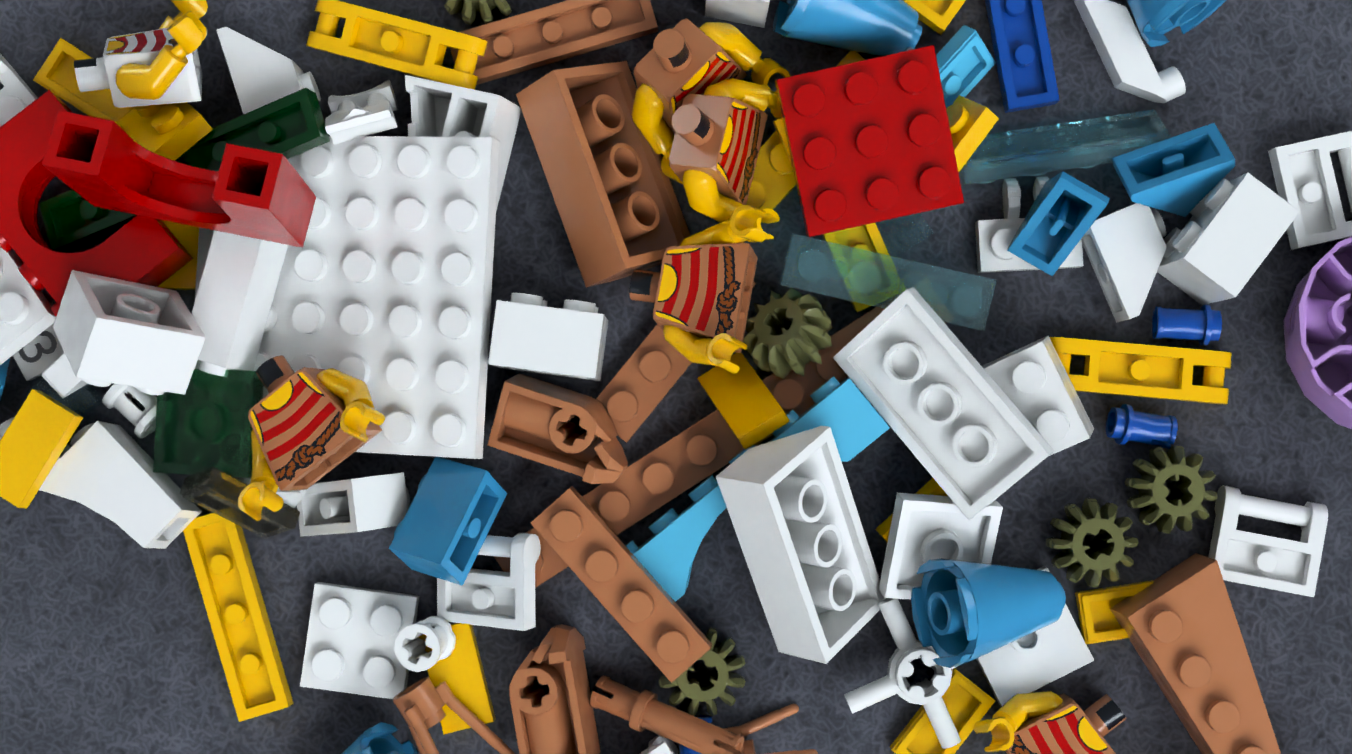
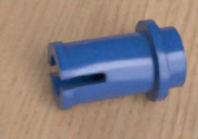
[1152,305,1222,346]
[1106,404,1178,449]

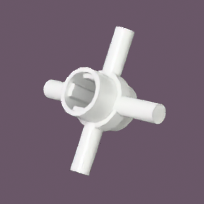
[844,598,961,749]

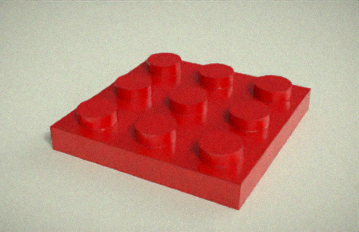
[775,45,964,237]

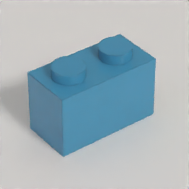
[389,457,507,586]

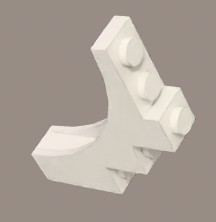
[0,417,202,549]

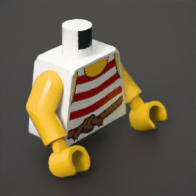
[74,0,208,108]

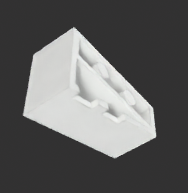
[405,75,521,211]

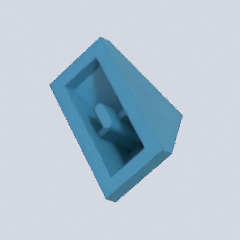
[1112,123,1235,217]
[1007,171,1110,276]

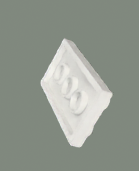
[833,287,1054,521]

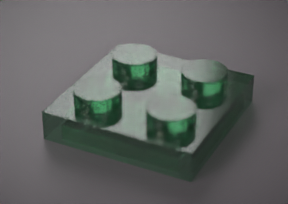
[153,369,264,478]

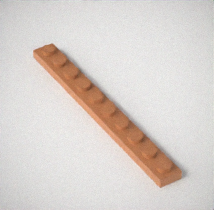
[494,276,953,588]

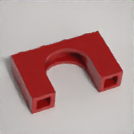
[0,90,193,316]
[42,110,316,248]

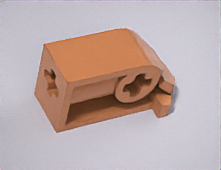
[487,373,628,484]
[509,624,601,754]

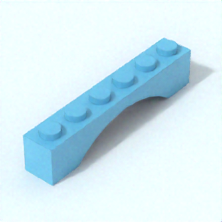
[625,376,890,602]

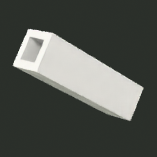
[191,230,288,377]

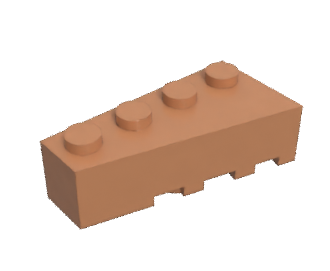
[1110,553,1281,754]

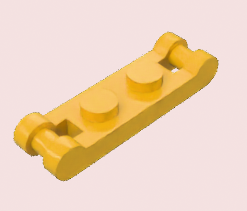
[306,0,488,90]
[1050,337,1232,404]

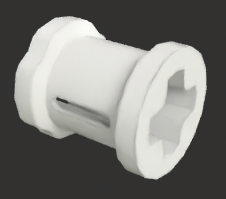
[102,384,174,438]
[394,616,456,672]

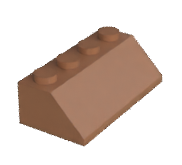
[516,61,690,288]

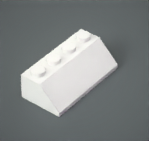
[716,426,886,664]

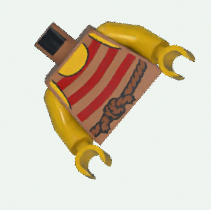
[631,18,790,184]
[669,78,782,243]
[629,205,767,374]
[238,355,385,521]
[974,691,1126,754]

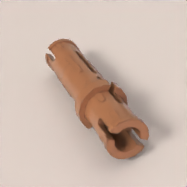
[590,676,744,754]

